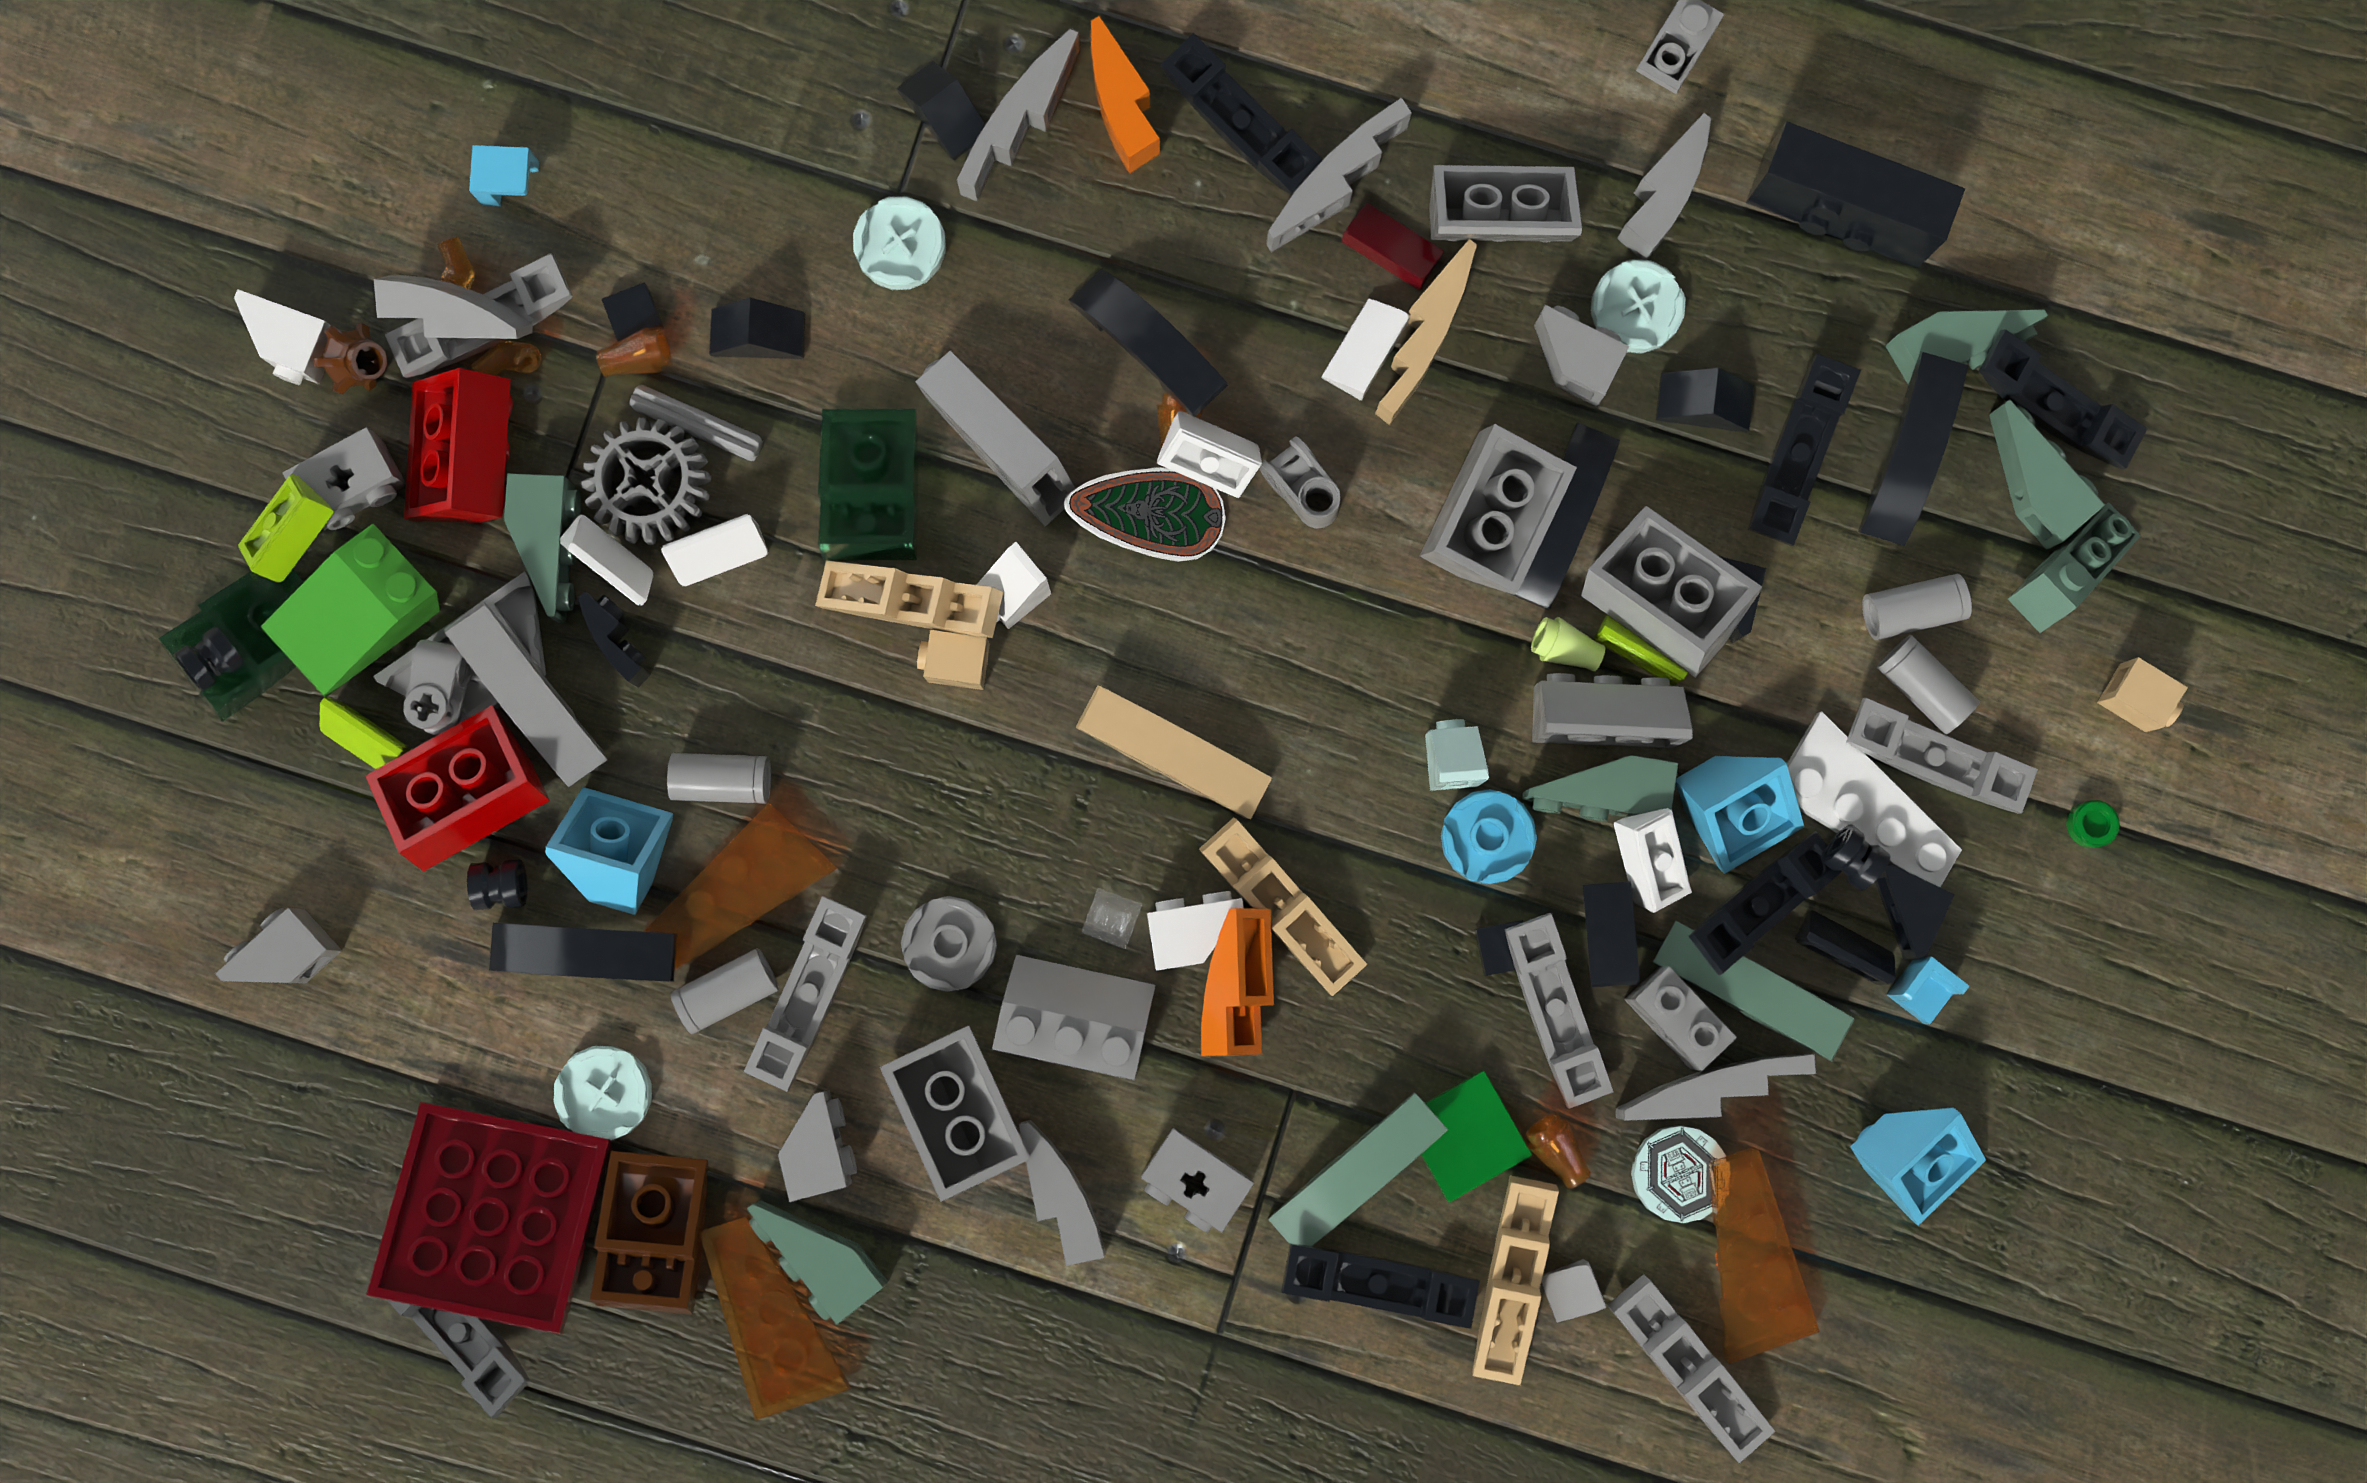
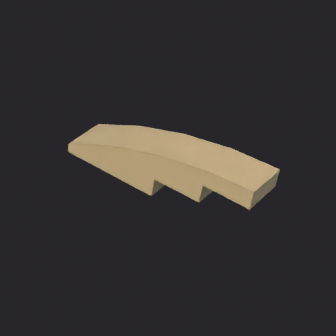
[1375,239,1477,425]
[815,561,1003,638]
[1075,686,1272,820]
[1199,817,1367,997]
[1472,1175,1559,1385]

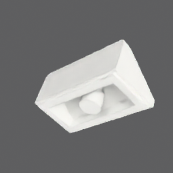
[1322,299,1411,401]
[1157,411,1262,498]
[661,514,768,586]
[559,515,653,606]
[1614,808,1692,913]

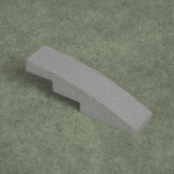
[957,29,1080,201]
[1266,98,1411,252]
[444,601,607,787]
[1616,1053,1816,1120]
[1607,1274,1776,1463]

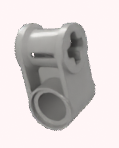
[1259,436,1341,529]
[403,640,473,736]

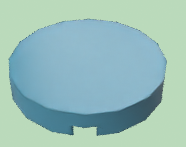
[1441,789,1537,885]

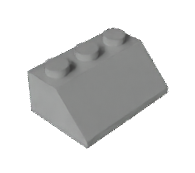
[1429,165,1582,242]
[1419,424,1577,595]
[1581,506,1762,678]
[1532,673,1693,748]
[992,955,1155,1080]
[880,1026,1030,1202]

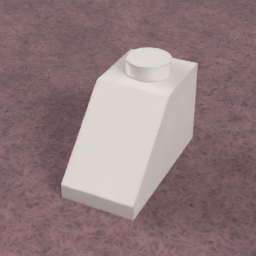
[234,289,331,385]
[977,542,1051,629]

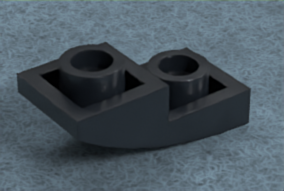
[578,591,651,688]
[1583,881,1640,987]

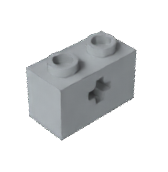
[282,427,406,530]
[1624,966,1737,1071]
[1141,1126,1254,1233]

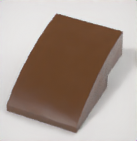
[590,1151,708,1315]

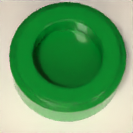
[2067,800,2120,848]

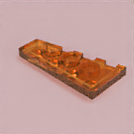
[644,803,839,972]
[1709,1147,1820,1364]
[699,1215,851,1421]

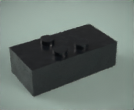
[1746,121,1966,268]

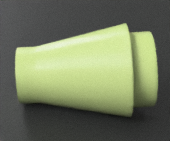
[1531,617,1605,671]

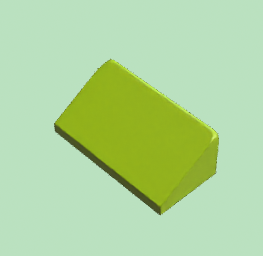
[238,473,334,582]
[1594,615,1688,686]
[319,697,412,769]

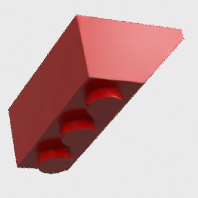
[404,368,513,523]
[365,705,550,872]

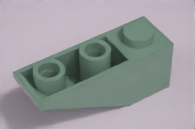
[1885,310,2048,386]
[1989,399,2105,550]
[504,474,581,623]
[2008,502,2141,633]
[1521,755,1678,821]
[747,1200,888,1325]

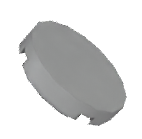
[901,896,997,992]

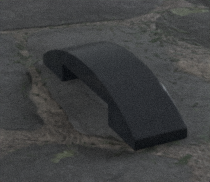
[1161,33,1323,195]
[1069,269,1228,417]
[1979,329,2147,469]
[1858,351,1968,546]
[1748,354,1861,546]
[1506,422,1620,610]
[1689,831,1842,976]
[489,923,677,982]
[1281,1243,1480,1329]

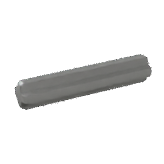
[630,385,763,461]

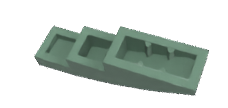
[1653,921,1854,1062]
[1268,1092,1448,1246]

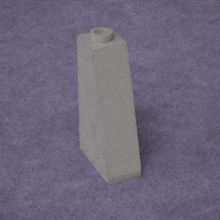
[915,351,1075,526]

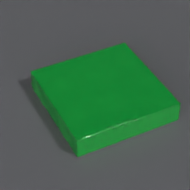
[1420,1070,1532,1203]

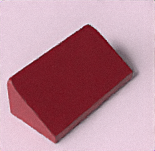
[1342,203,1444,290]

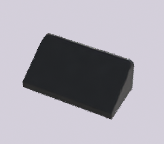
[1795,910,1896,985]

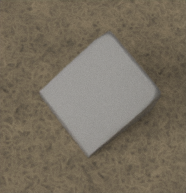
[1541,1259,1606,1323]

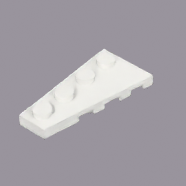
[1787,711,1962,887]

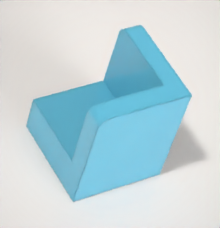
[469,145,539,206]
[1886,957,1969,1024]

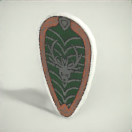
[1064,468,1226,562]

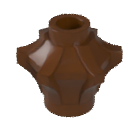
[313,323,387,394]

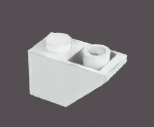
[1147,891,1244,971]

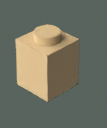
[917,630,990,690]
[2097,657,2188,732]

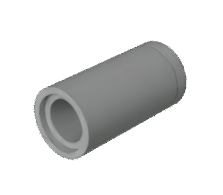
[1862,573,1972,640]
[1876,635,1980,734]
[667,753,771,804]
[670,948,779,1035]

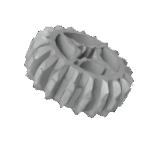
[581,417,711,545]

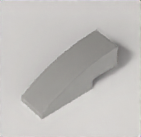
[1617,113,1711,260]
[374,275,533,339]
[1019,1120,1106,1266]

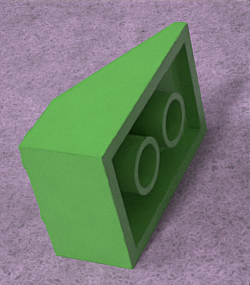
[261,524,440,698]

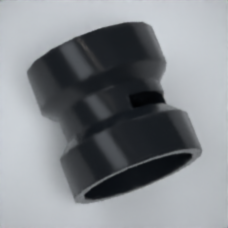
[173,626,245,692]
[1821,825,1890,891]
[467,859,528,910]

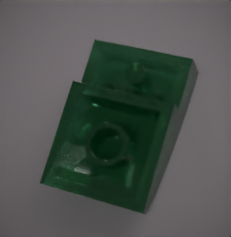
[818,409,918,560]
[159,569,304,722]

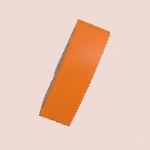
[1091,16,1160,174]
[1201,908,1274,1056]

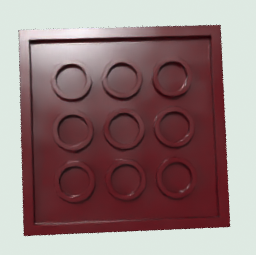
[366,1102,612,1335]

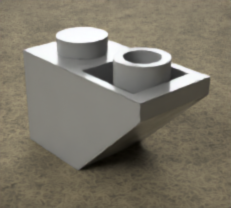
[1636,0,1725,94]
[1534,305,1629,407]
[215,907,342,983]
[778,1090,857,1202]

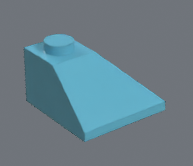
[1676,756,1805,874]
[545,787,673,915]
[1850,1108,1986,1226]

